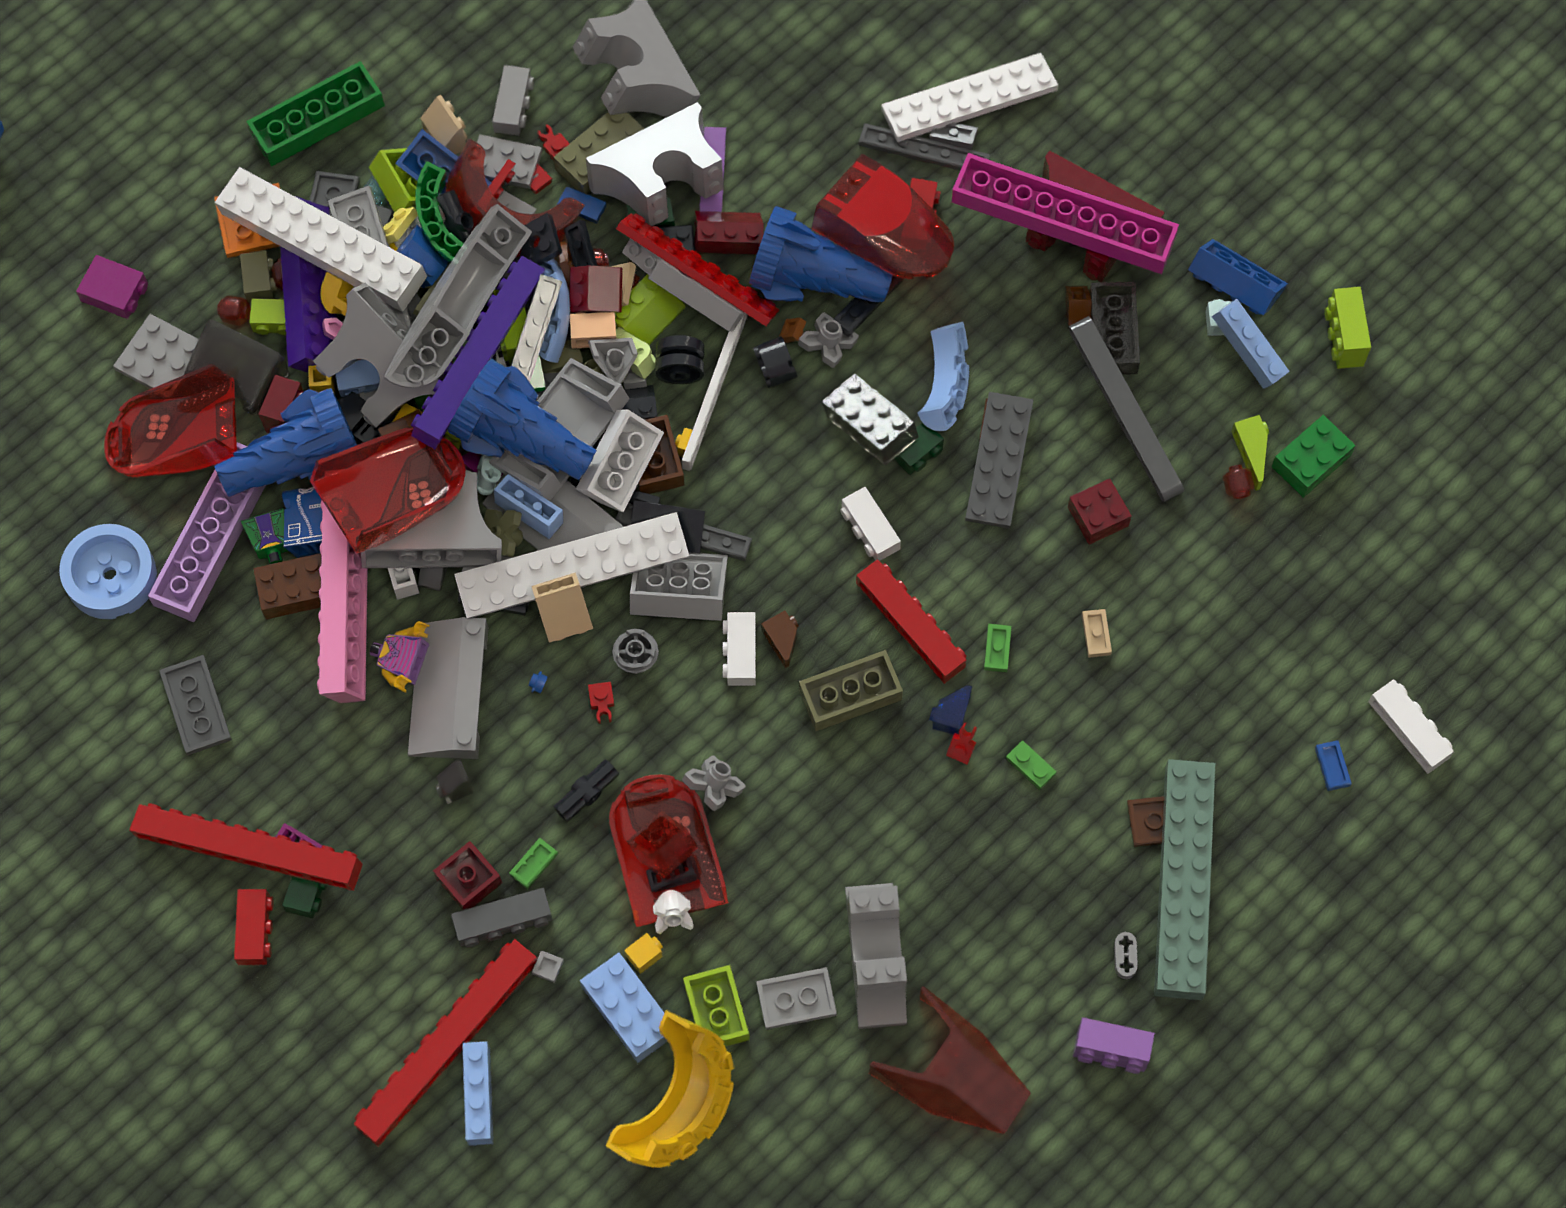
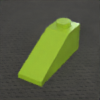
[1231,415,1269,491]

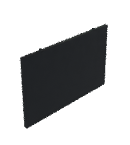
[631,500,705,554]

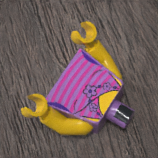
[370,621,430,693]

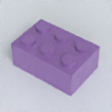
[1073,1018,1154,1074]

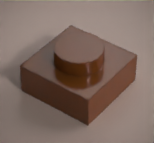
[779,317,806,343]

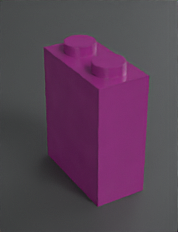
[76,255,148,319]

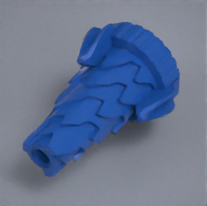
[749,206,894,302]
[448,359,597,480]
[214,388,362,497]

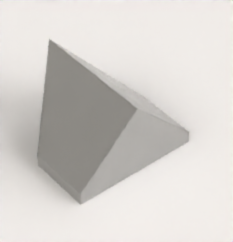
[588,338,638,384]

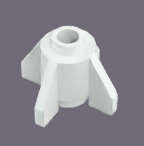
[653,890,693,934]

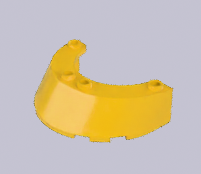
[606,1010,734,1167]

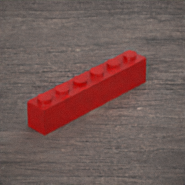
[856,559,967,684]

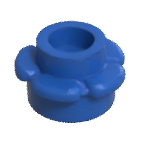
[528,671,547,693]

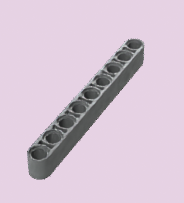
[1068,316,1184,502]

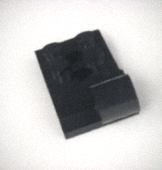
[494,213,563,290]

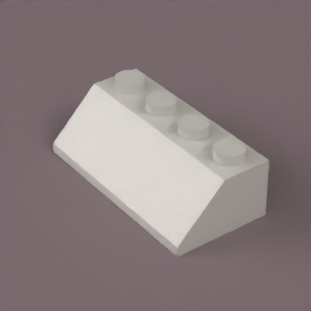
[576,410,664,512]

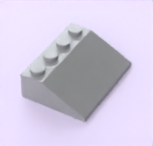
[630,552,728,621]

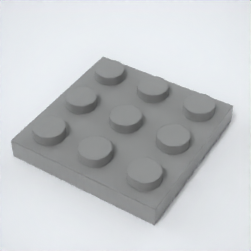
[113,314,207,397]

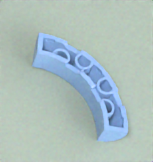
[539,258,570,363]
[918,322,969,431]

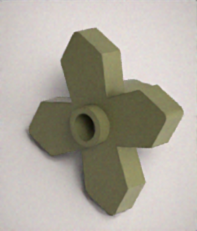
[484,509,523,557]

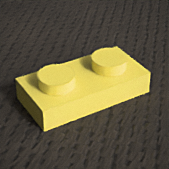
[383,207,417,243]

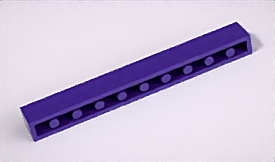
[411,256,545,449]

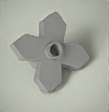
[798,313,859,368]
[682,756,745,811]

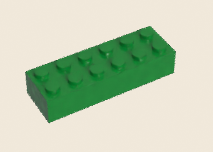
[246,61,385,167]

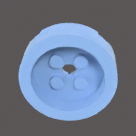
[60,524,157,619]

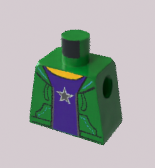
[241,509,288,565]

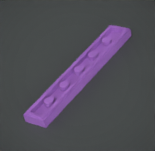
[700,127,726,212]

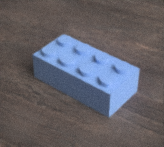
[580,953,667,1063]

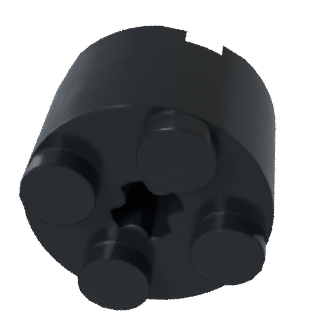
[753,336,798,388]

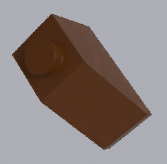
[1065,286,1091,326]
[761,610,799,669]

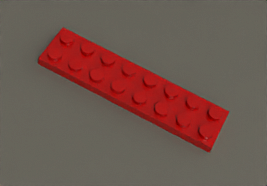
[616,213,779,327]

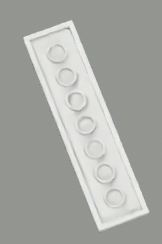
[881,53,1058,142]

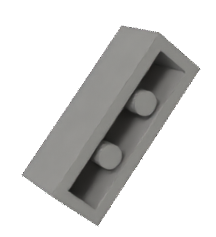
[492,65,534,136]

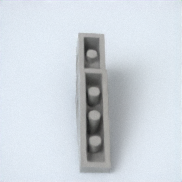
[622,238,745,331]

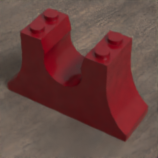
[1026,150,1165,283]

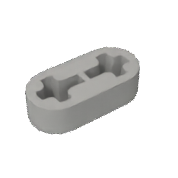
[1114,932,1138,979]

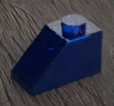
[929,685,972,735]

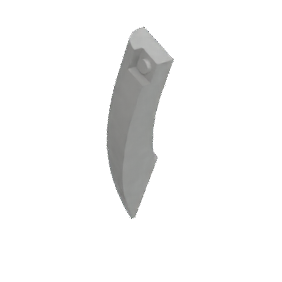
[383,204,532,388]

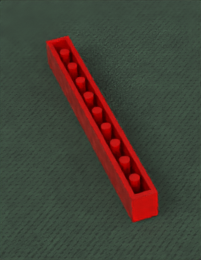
[129,803,363,891]
[354,939,537,1147]

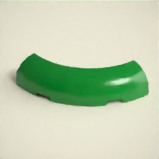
[415,161,464,263]

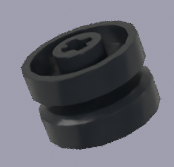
[655,335,704,384]

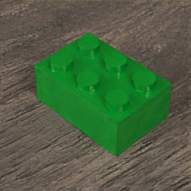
[1272,415,1356,498]

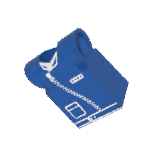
[282,487,323,558]

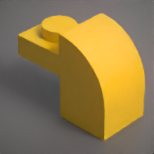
[321,272,353,316]

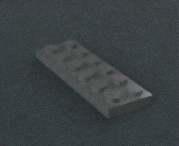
[965,392,1034,529]

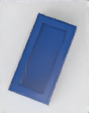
[557,187,606,224]
[1315,740,1352,791]

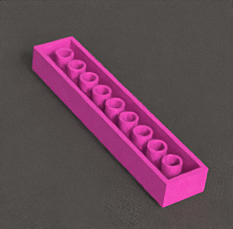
[952,153,1179,274]

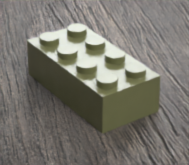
[554,112,644,195]
[799,650,903,732]

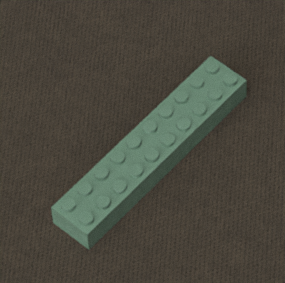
[1154,759,1215,1000]

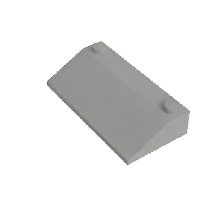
[489,358,629,501]
[483,474,624,588]
[408,617,488,759]

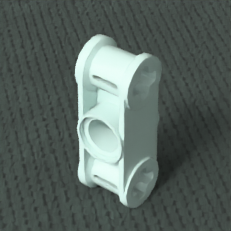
[477,455,502,495]

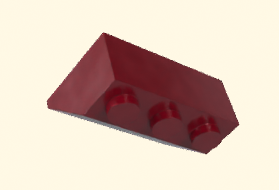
[695,211,763,254]

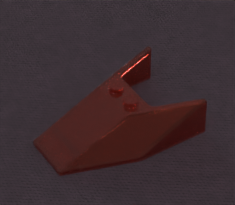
[869,986,1031,1134]

